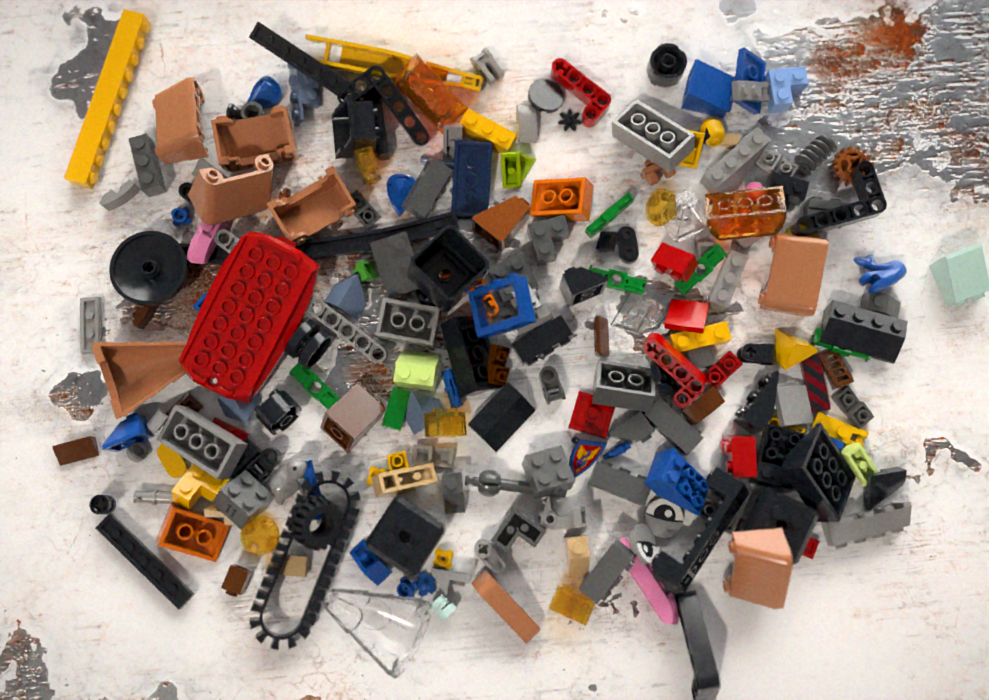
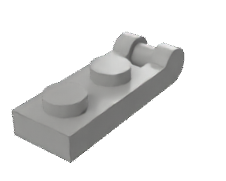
[731,80,771,102]

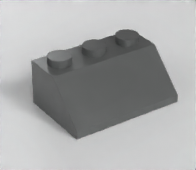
[370,231,418,297]

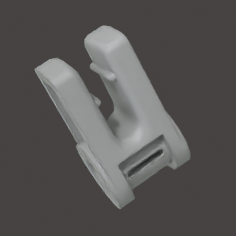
[470,48,505,86]
[474,539,506,575]

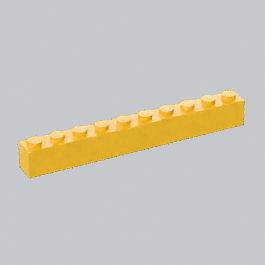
[64,9,150,190]

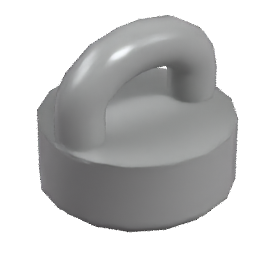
[126,442,148,463]

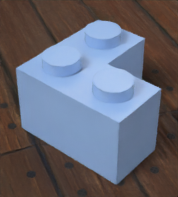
[764,66,808,113]

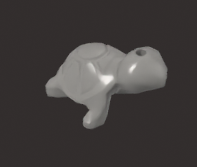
[263,459,307,505]

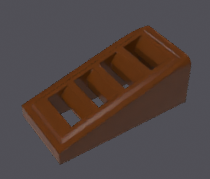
[819,350,854,390]

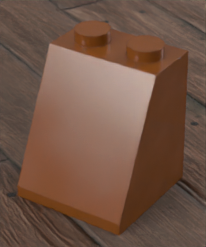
[472,196,530,252]

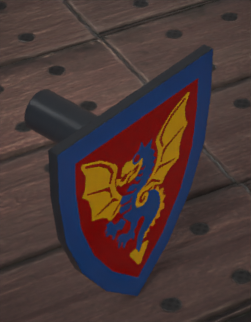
[569,436,607,478]

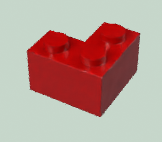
[719,434,757,478]

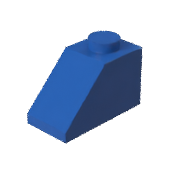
[349,539,392,586]

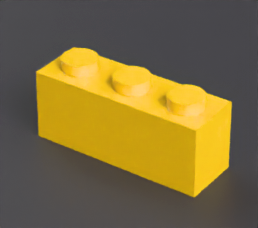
[459,108,517,154]
[667,321,732,354]

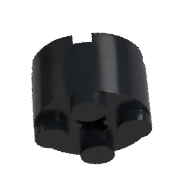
[647,43,687,87]
[254,389,302,435]

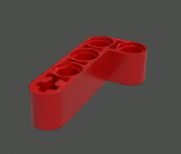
[550,58,611,128]
[643,333,707,408]

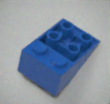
[645,448,709,516]

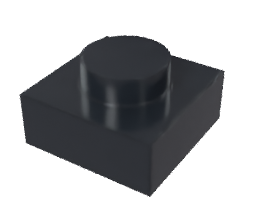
[595,231,619,252]

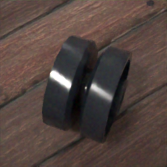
[284,319,333,369]

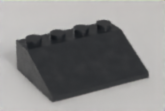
[781,423,856,522]

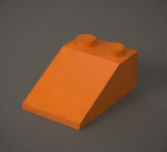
[530,177,594,222]
[156,503,230,562]

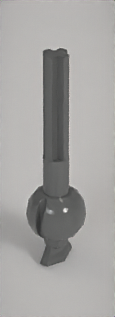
[465,470,567,497]

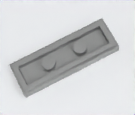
[80,297,102,355]

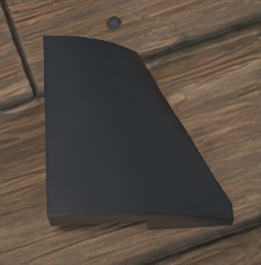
[864,467,907,510]

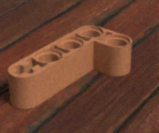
[471,569,541,644]

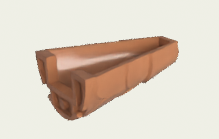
[91,341,187,419]

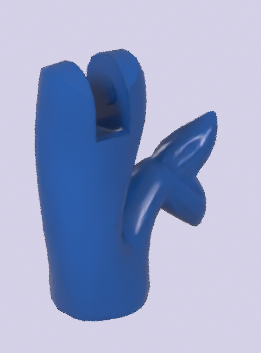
[853,254,907,294]

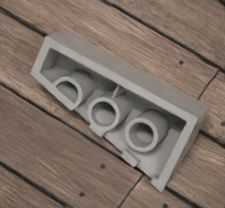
[699,127,771,208]
[821,502,912,549]

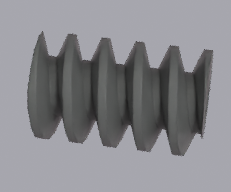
[794,135,837,175]

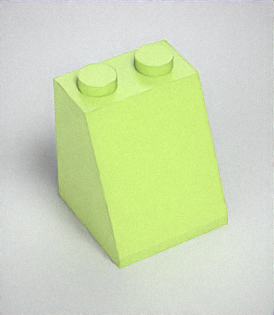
[393,350,441,392]

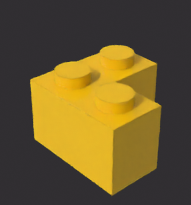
[172,464,229,510]

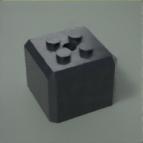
[407,225,489,312]
[734,487,819,565]
[365,497,446,577]

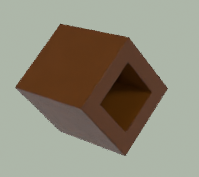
[221,564,253,597]

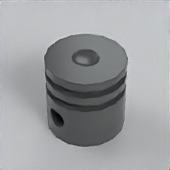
[241,101,266,119]

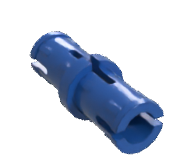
[441,369,463,409]

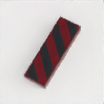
[799,353,831,413]

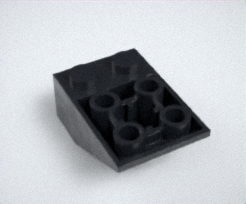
[733,371,779,435]
[749,424,805,494]

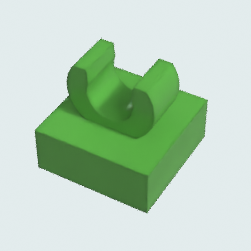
[353,261,379,283]

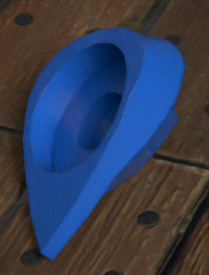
[247,76,282,109]
[386,174,415,217]

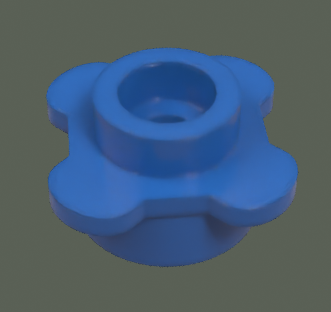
[171,207,192,227]
[397,577,417,600]

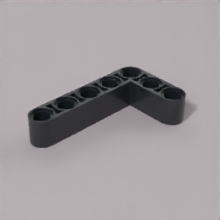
[337,65,429,147]
[791,161,887,237]
[675,590,721,700]

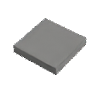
[775,385,814,427]

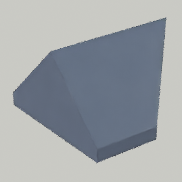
[325,274,367,320]
[405,390,448,435]
[217,393,261,423]

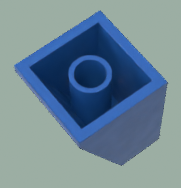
[681,59,734,118]

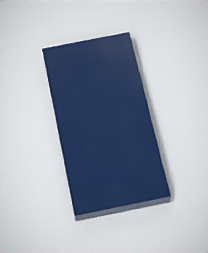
[451,140,492,218]

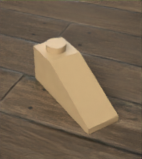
[371,463,438,498]

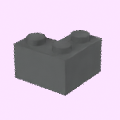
[527,215,570,266]
[491,508,546,552]

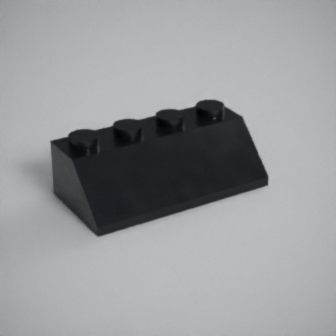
[820,300,908,364]
[440,316,502,398]

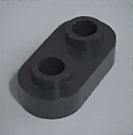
[617,226,639,264]

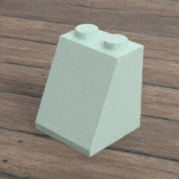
[929,243,989,307]

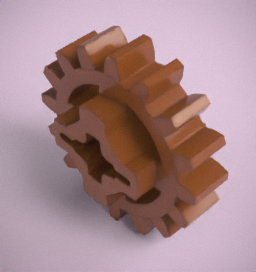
[831,146,874,187]

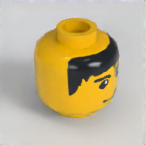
[699,118,726,147]

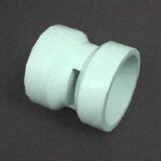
[429,593,457,621]

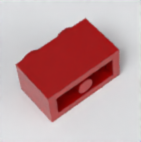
[650,242,699,282]

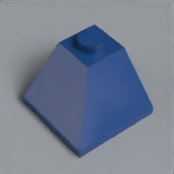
[101,413,153,452]

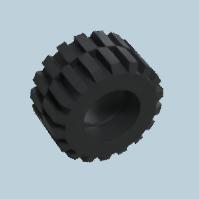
[287,495,344,551]

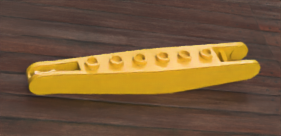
[305,34,483,92]

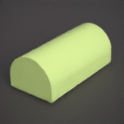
[841,442,878,487]

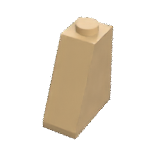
[564,535,590,577]

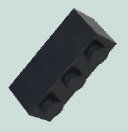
[511,315,573,366]

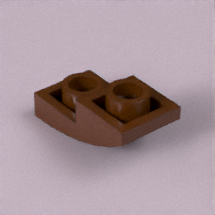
[132,305,158,329]
[487,343,510,386]
[682,385,725,426]

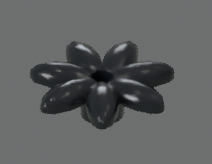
[558,109,582,131]

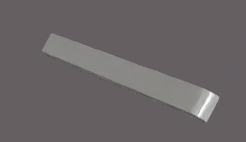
[215,229,388,363]

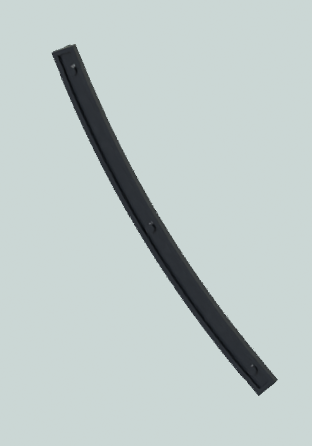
[179,211,460,265]

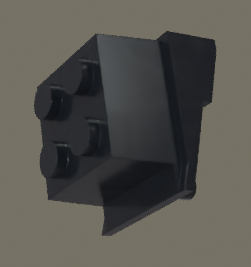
[332,95,379,159]

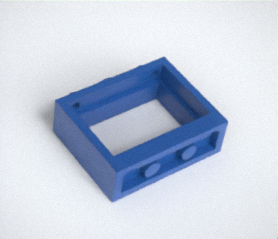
[468,273,536,338]

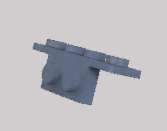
[287,63,320,127]

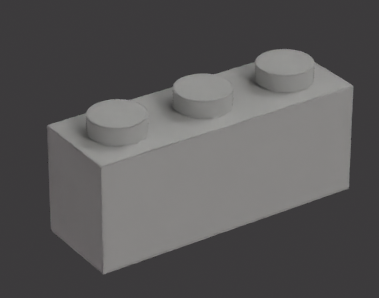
[706,249,749,313]

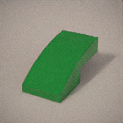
[382,387,410,432]

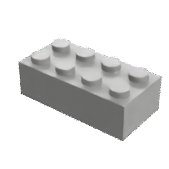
[612,99,695,173]
[156,405,248,479]

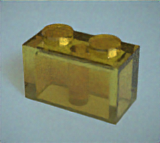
[354,146,382,185]
[424,408,467,438]
[548,583,595,626]

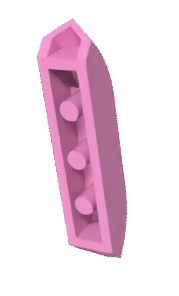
[187,220,231,264]
[619,538,679,625]

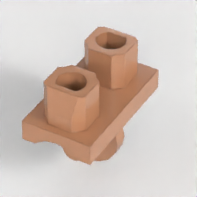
[640,160,676,186]

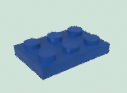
[732,47,766,115]

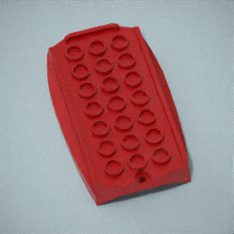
[179,231,320,403]

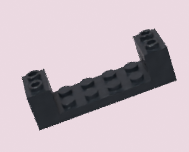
[651,467,749,592]

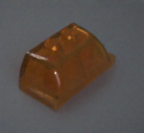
[391,52,469,135]
[705,186,786,241]

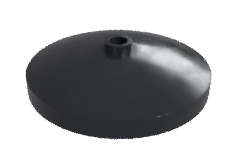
[109,231,189,306]

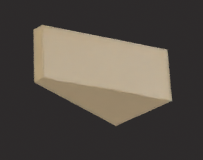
[718,134,741,149]

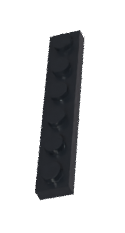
[248,21,350,100]
[95,513,195,610]

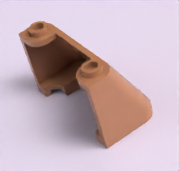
[152,77,209,164]
[211,105,299,172]
[188,154,274,225]
[266,166,357,246]
[758,234,828,317]
[723,528,793,609]

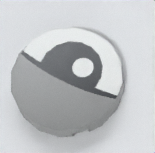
[644,499,683,538]
[629,524,657,565]

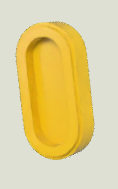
[157,444,188,478]

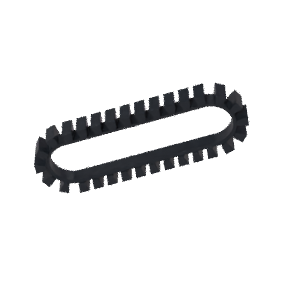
[249,470,360,650]

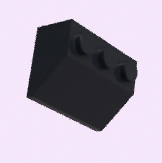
[559,267,609,308]
[468,382,536,452]

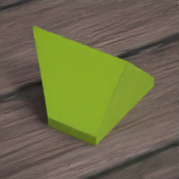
[500,151,537,189]

